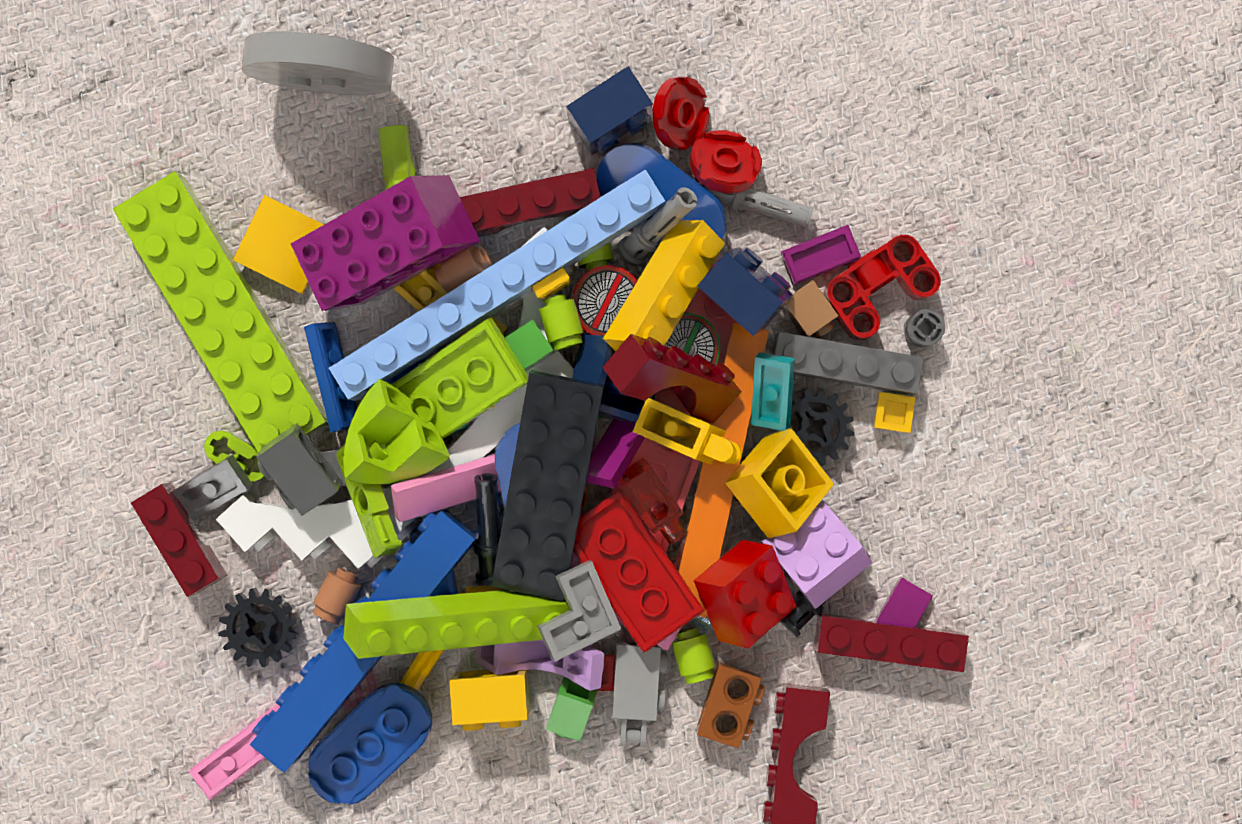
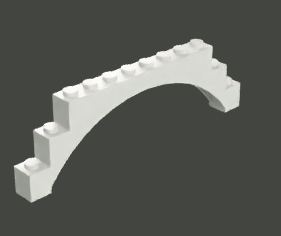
[216,227,574,569]

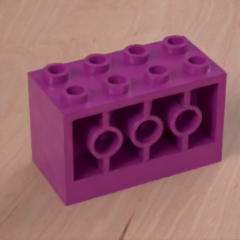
[291,175,480,311]

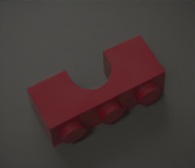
[131,483,228,597]

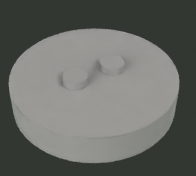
[242,31,394,95]

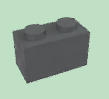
[256,423,342,516]

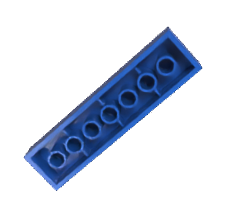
[249,510,478,773]

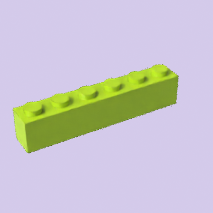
[343,590,570,659]

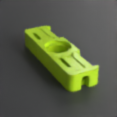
[336,445,402,558]

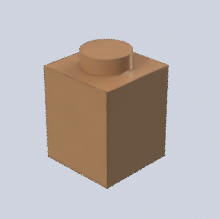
[783,280,838,339]

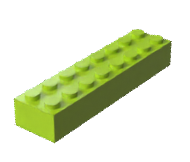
[112,171,328,453]

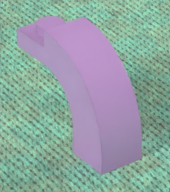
[476,640,604,691]

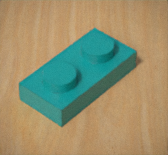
[751,352,795,431]

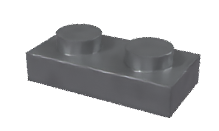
[172,454,253,521]

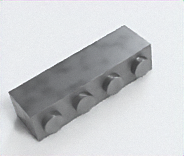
[772,332,924,395]

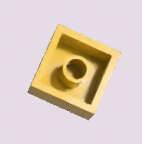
[725,428,834,539]
[449,670,531,731]

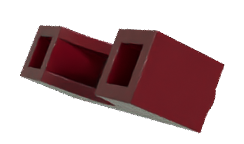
[460,168,600,237]
[603,334,742,423]
[813,613,969,673]
[762,683,830,824]

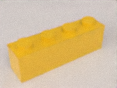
[603,220,725,351]

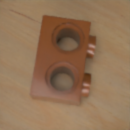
[696,661,765,749]

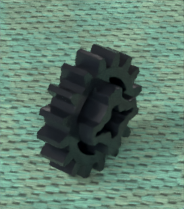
[777,388,854,466]
[218,588,300,667]

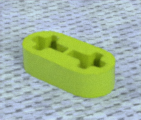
[204,431,265,482]

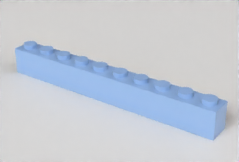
[329,169,665,401]

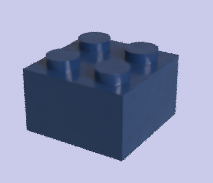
[566,66,653,155]
[697,247,794,336]
[572,334,656,423]

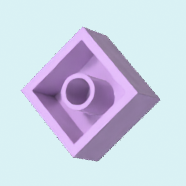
[762,500,872,609]

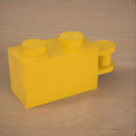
[633,398,742,465]

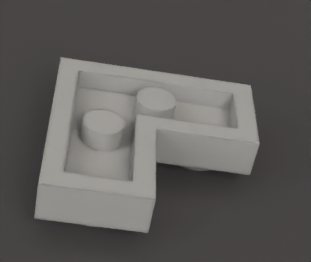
[537,560,621,662]

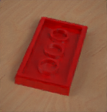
[574,489,705,653]

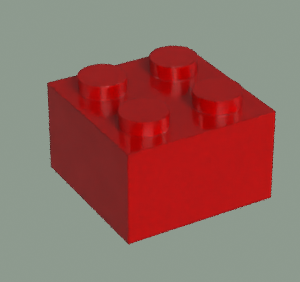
[693,540,797,649]

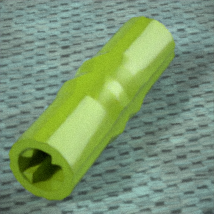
[378,125,416,190]

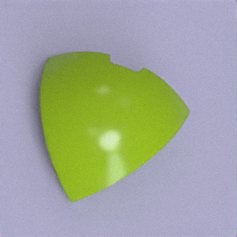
[343,379,450,484]

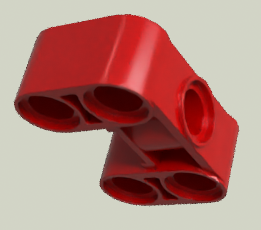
[823,235,941,340]

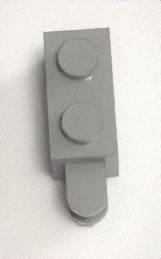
[612,641,667,747]

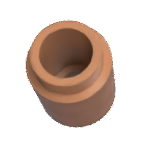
[435,245,492,293]
[312,567,361,625]

